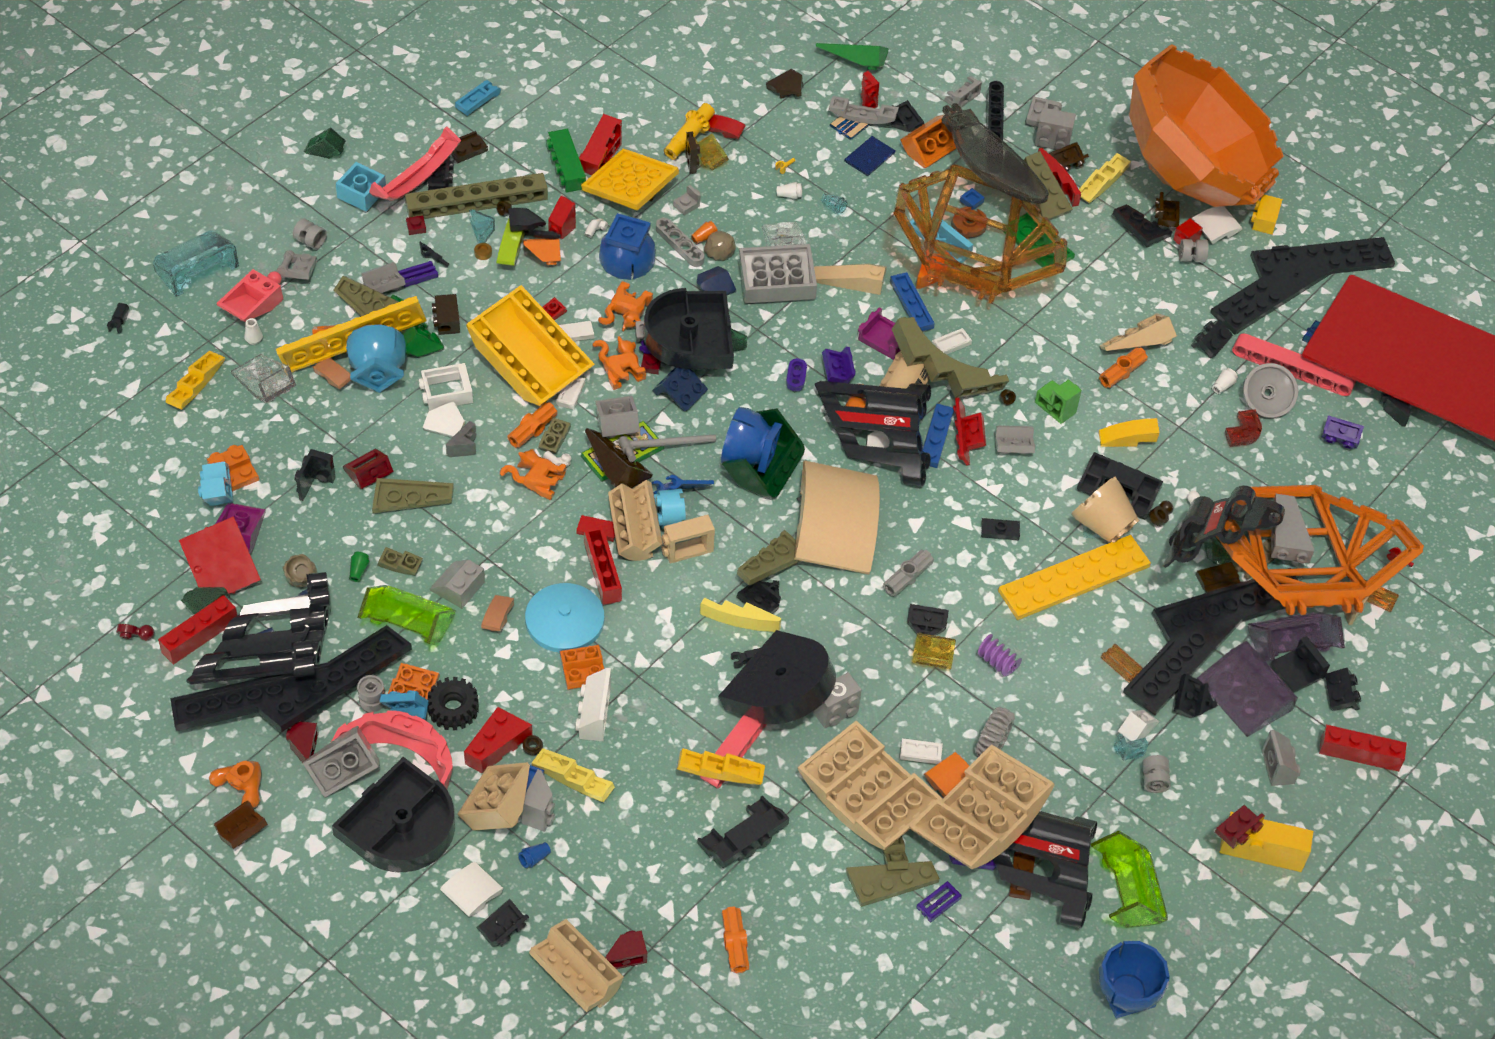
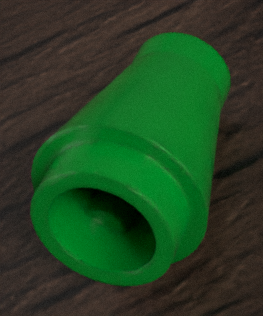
[349,552,370,582]

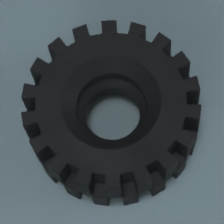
[427,677,479,731]

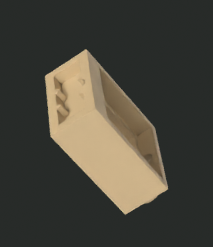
[661,515,715,564]

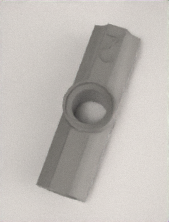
[883,549,934,596]

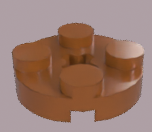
[952,207,987,239]

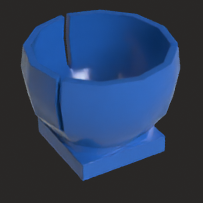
[599,213,656,280]
[721,407,782,473]
[1099,941,1170,1018]

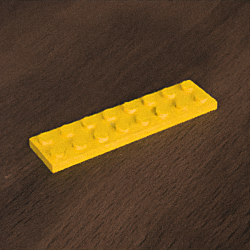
[276,296,427,374]
[998,535,1151,620]

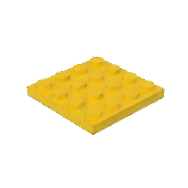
[581,148,679,210]

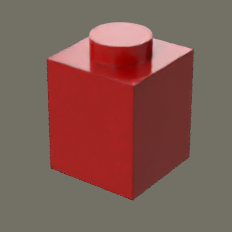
[1173,218,1203,245]

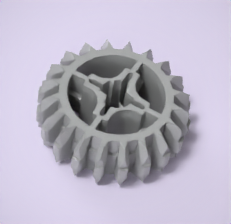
[976,707,1015,755]

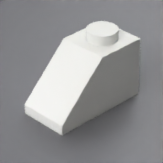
[1118,710,1159,743]

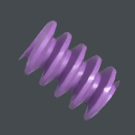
[978,634,1022,676]

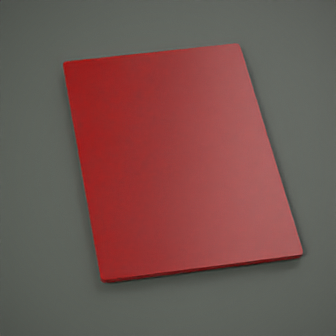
[1302,275,1495,441]

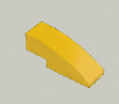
[1098,418,1159,447]

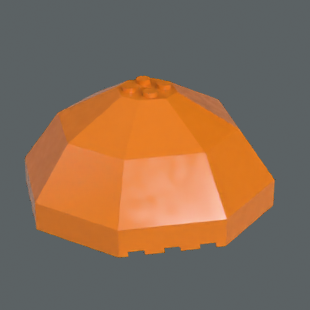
[1129,44,1284,207]

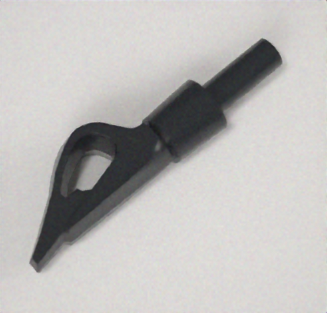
[524,230,560,239]
[419,241,449,267]

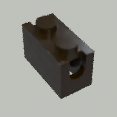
[432,294,460,335]

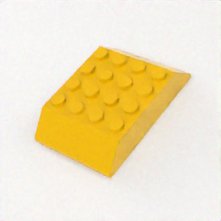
[466,285,595,406]

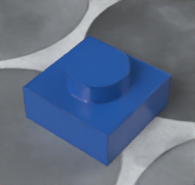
[960,188,985,210]

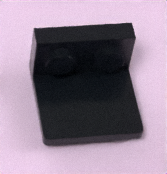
[294,449,336,501]
[1270,636,1330,693]

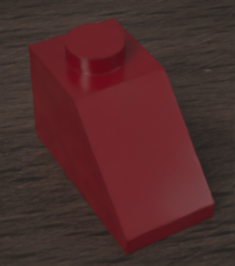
[286,721,319,763]
[605,930,648,969]

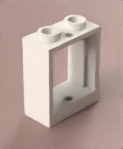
[418,363,473,411]

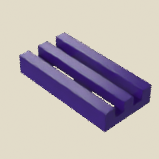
[398,261,438,287]
[916,881,962,923]

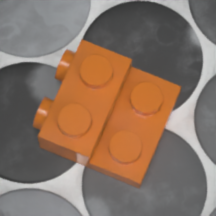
[207,445,259,491]

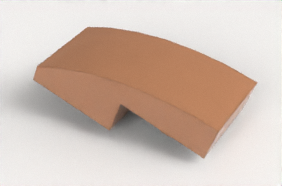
[313,358,350,389]
[481,595,514,631]

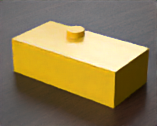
[1219,812,1313,872]

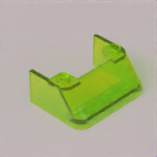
[357,585,456,645]
[1090,830,1168,928]

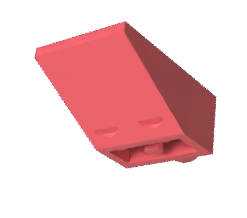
[216,269,283,322]

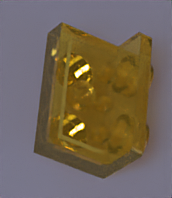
[695,134,729,170]
[912,633,956,669]

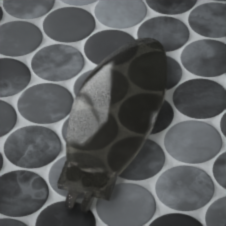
[941,103,1049,204]

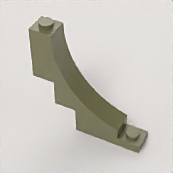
[892,317,1009,398]

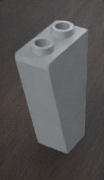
[1271,494,1314,564]

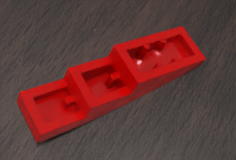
[1038,148,1081,207]

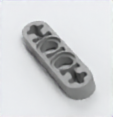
[656,218,704,267]

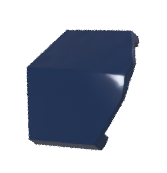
[697,266,736,295]

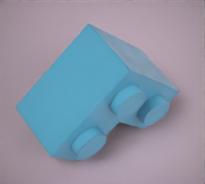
[198,462,233,506]

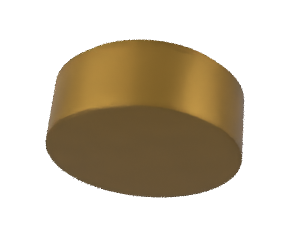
[474,243,492,260]

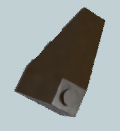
[585,428,653,488]

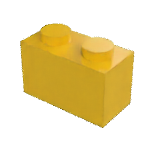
[1251,194,1283,235]

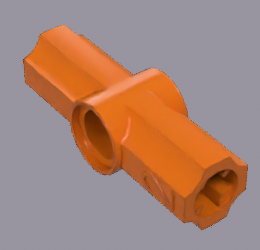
[1099,347,1148,388]
[507,402,558,448]
[722,906,749,973]

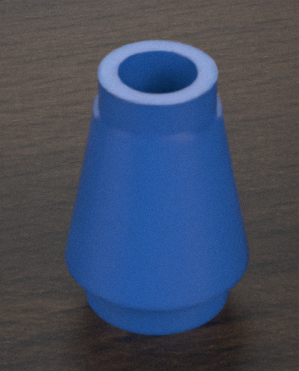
[518,842,551,868]

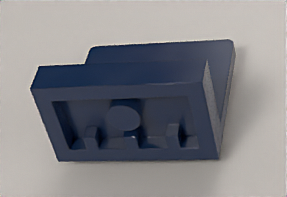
[652,367,708,412]

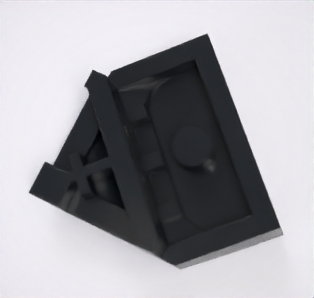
[886,100,924,132]
[509,208,546,234]
[737,580,781,614]
[907,604,949,642]
[1174,674,1218,718]

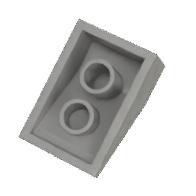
[303,726,379,798]

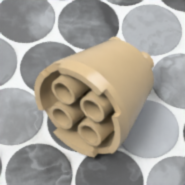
[1071,477,1140,543]

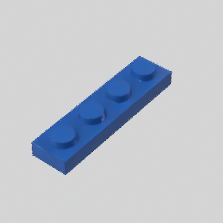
[890,272,935,331]
[923,404,954,468]

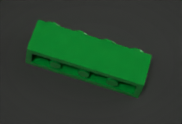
[546,128,586,193]

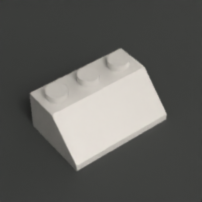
[576,668,611,741]

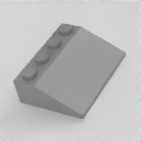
[739,244,817,303]

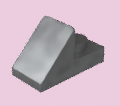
[446,421,476,457]

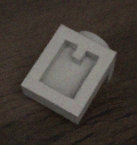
[673,185,701,215]

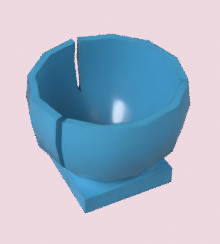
[346,325,407,393]

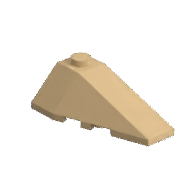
[814,263,887,295]

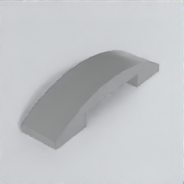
[829,96,899,124]

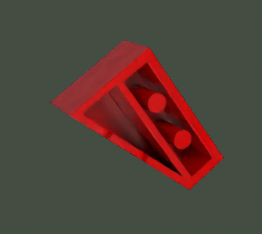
[579,113,622,175]
[464,707,533,773]

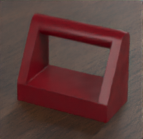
[343,448,394,489]

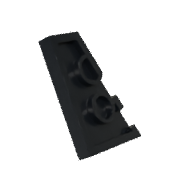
[1112,204,1173,246]

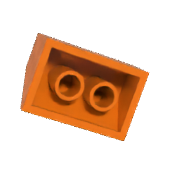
[900,114,962,168]

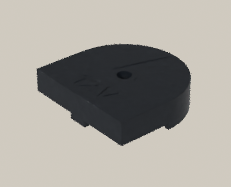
[643,288,734,369]
[718,630,836,724]
[332,757,455,873]

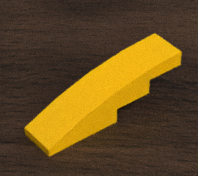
[166,351,225,410]
[677,748,765,785]

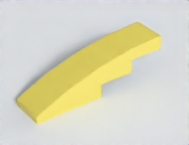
[1079,153,1131,203]
[700,598,781,632]
[532,748,615,803]

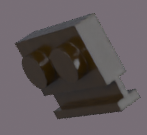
[451,131,488,163]
[685,131,700,174]
[1196,562,1241,593]

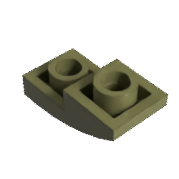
[538,418,571,453]
[377,547,423,575]
[883,836,909,870]

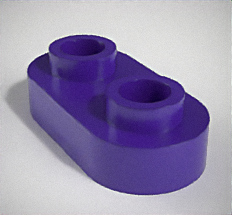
[786,358,807,391]

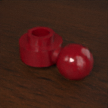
[116,624,154,641]

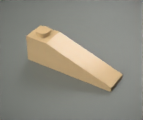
[1100,313,1177,351]

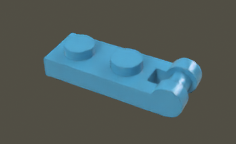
[455,80,501,116]

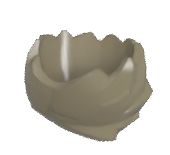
[704,231,736,261]
[282,554,317,588]

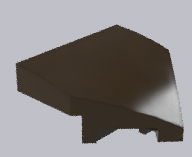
[766,69,804,99]

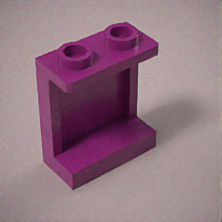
[858,307,901,360]

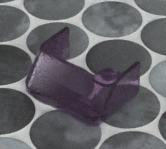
[1247,612,1345,661]

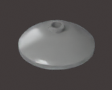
[1243,363,1298,418]

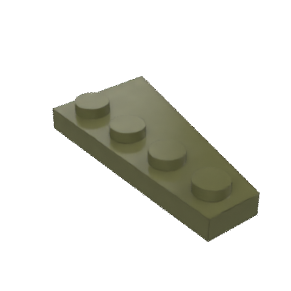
[1024,151,1073,223]
[333,276,399,316]
[372,478,454,514]
[737,530,800,585]
[846,861,940,907]

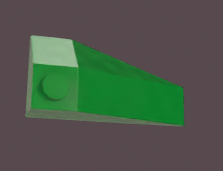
[816,43,889,70]
[391,295,444,357]

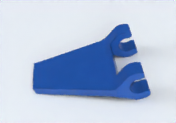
[651,475,714,494]

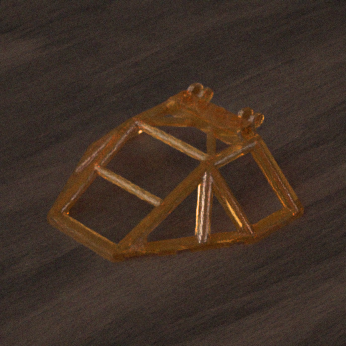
[893,164,1067,304]

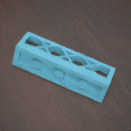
[907,205,973,266]

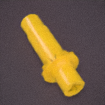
[664,103,715,160]

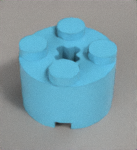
[654,489,686,529]

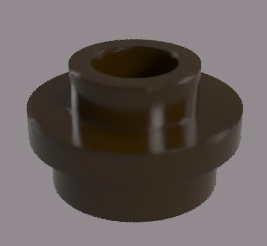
[523,735,543,755]

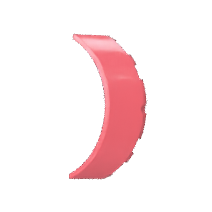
[369,126,461,201]
[331,711,453,789]

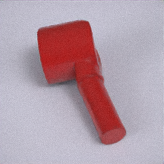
[1386,547,1414,567]

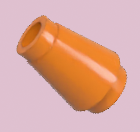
[691,221,718,244]

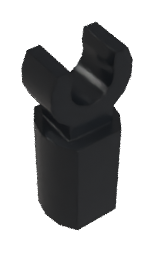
[107,303,129,333]
[731,648,760,668]

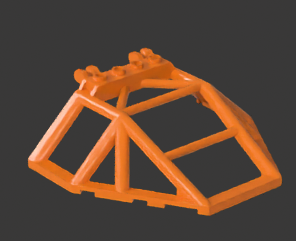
[1216,485,1424,615]

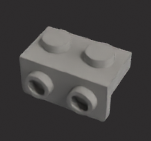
[361,262,406,294]
[995,425,1035,455]

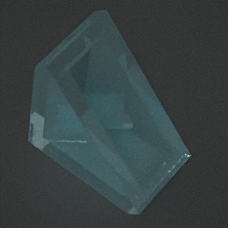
[469,209,495,244]

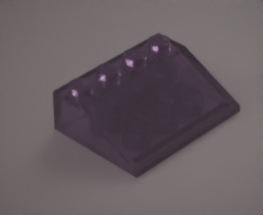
[1197,641,1298,737]

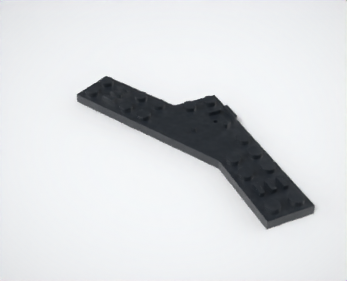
[1210,237,1395,335]
[170,625,412,732]

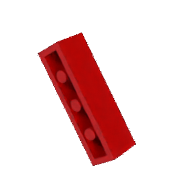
[584,526,622,605]
[158,595,237,665]
[1319,724,1407,772]

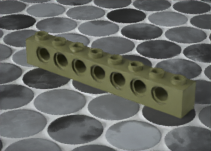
[405,173,548,219]

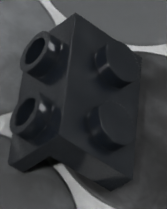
[428,156,454,190]
[1191,319,1233,358]
[1325,667,1362,711]
[476,899,529,947]

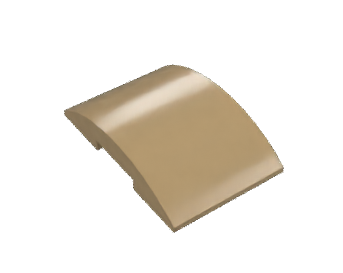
[795,460,880,574]
[798,721,943,850]
[909,744,1055,869]

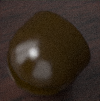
[496,201,512,216]
[1000,389,1016,405]

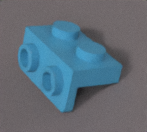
[380,690,428,720]

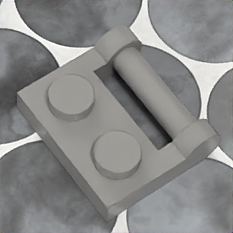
[1026,96,1062,127]
[276,250,317,280]

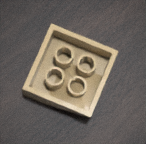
[457,762,530,830]

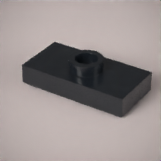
[981,518,1020,540]

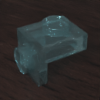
[1114,734,1148,761]

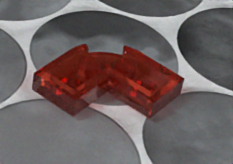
[1225,409,1262,447]

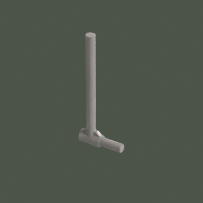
[618,434,716,462]

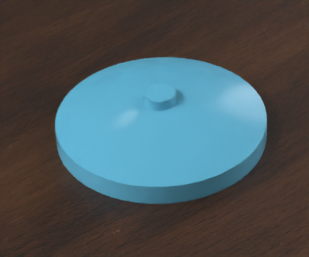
[525,583,604,653]

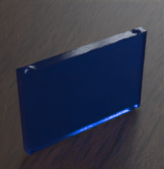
[844,136,896,176]

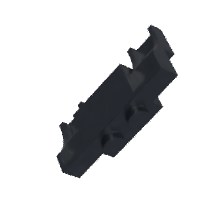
[1077,452,1163,519]
[697,795,789,868]

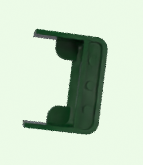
[722,408,805,498]

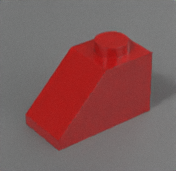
[548,195,576,240]

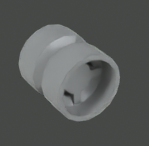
[293,218,327,250]
[1179,239,1208,263]
[357,675,385,712]
[1142,755,1171,793]

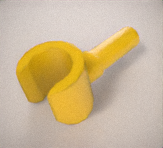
[775,158,795,174]

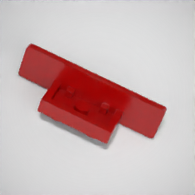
[953,397,987,466]

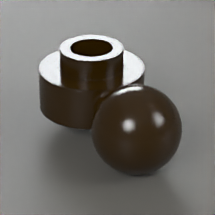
[1149,500,1174,526]

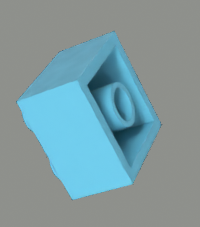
[336,162,386,212]

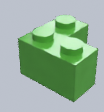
[1035,379,1082,424]

